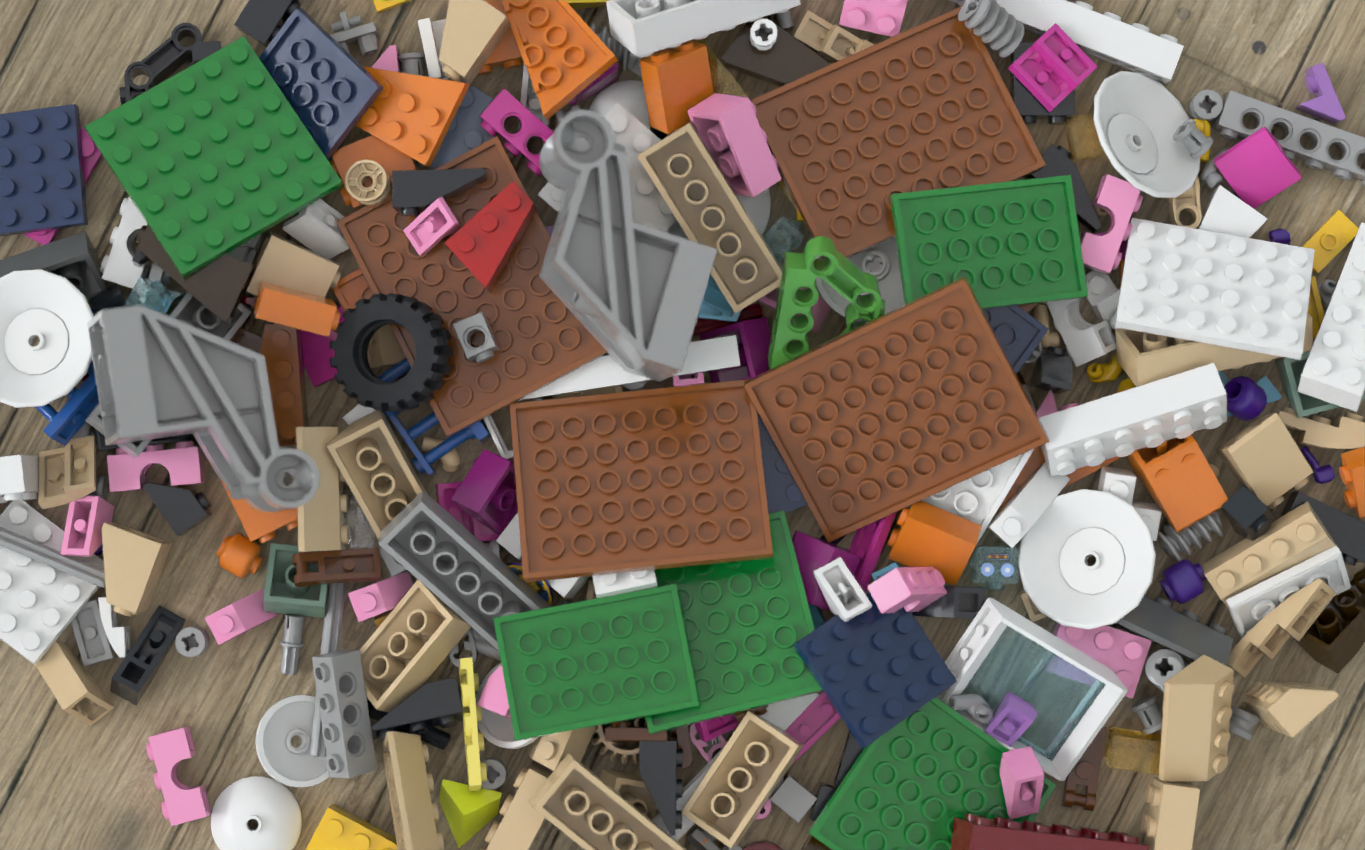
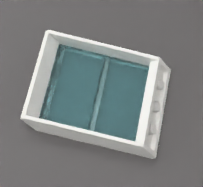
[936,598,1128,781]

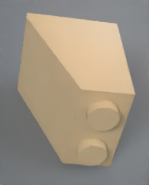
[439,0,510,84]
[246,230,341,298]
[1215,412,1313,509]
[101,522,172,617]

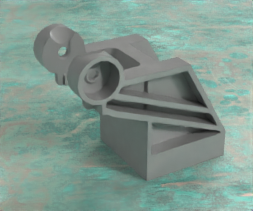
[539,110,718,382]
[87,305,320,513]

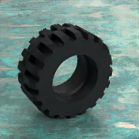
[329,293,453,412]

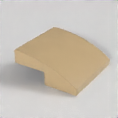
[38,435,96,509]

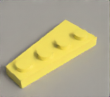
[459,657,487,791]

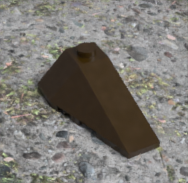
[1294,568,1365,673]

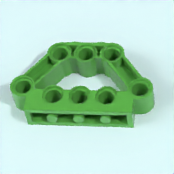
[768,236,885,370]

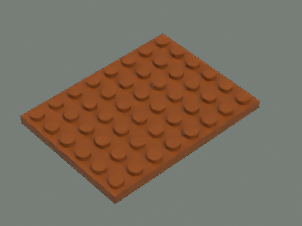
[750,6,1046,258]
[337,136,608,437]
[743,276,1049,543]
[509,379,773,583]

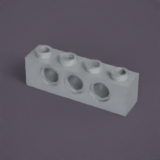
[312,650,377,778]

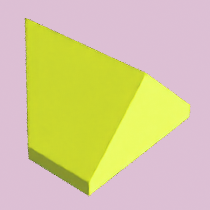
[439,779,502,848]

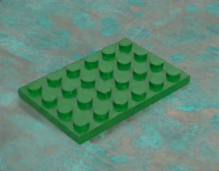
[890,175,1088,309]
[493,584,699,741]

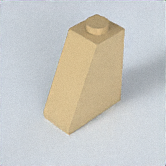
[36,639,115,726]

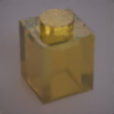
[1066,114,1105,161]

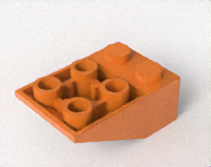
[1128,434,1228,533]

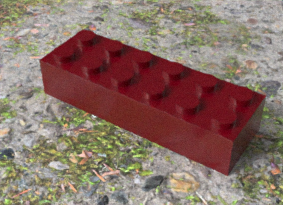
[950,813,1149,850]

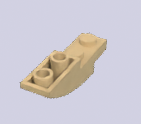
[1273,407,1365,449]

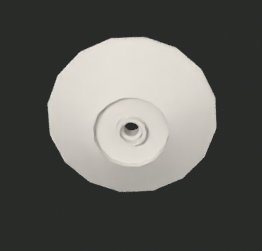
[1093,71,1200,198]
[0,269,94,408]
[1018,489,1156,630]

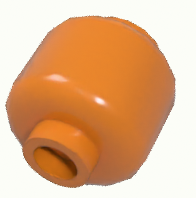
[216,533,264,578]

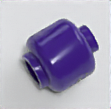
[1224,376,1267,421]
[1159,559,1207,604]

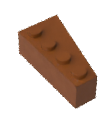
[260,323,309,446]

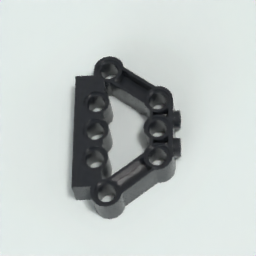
[120,23,222,105]

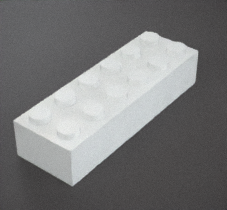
[606,0,801,57]
[1297,222,1365,412]
[1039,363,1227,477]

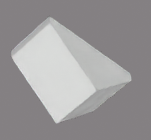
[814,557,872,622]

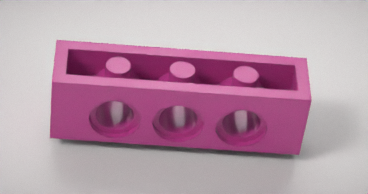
[478,88,554,177]

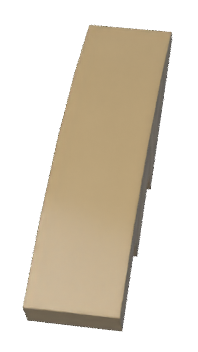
[791,10,874,62]
[1228,578,1336,678]

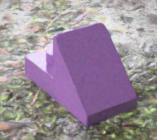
[1295,62,1346,124]
[984,692,1038,747]

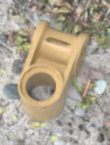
[1166,175,1202,229]

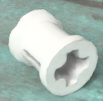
[750,19,778,51]

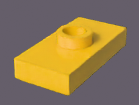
[1301,210,1359,274]

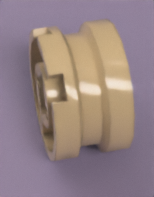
[345,159,392,206]

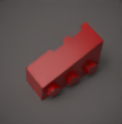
[445,181,537,292]

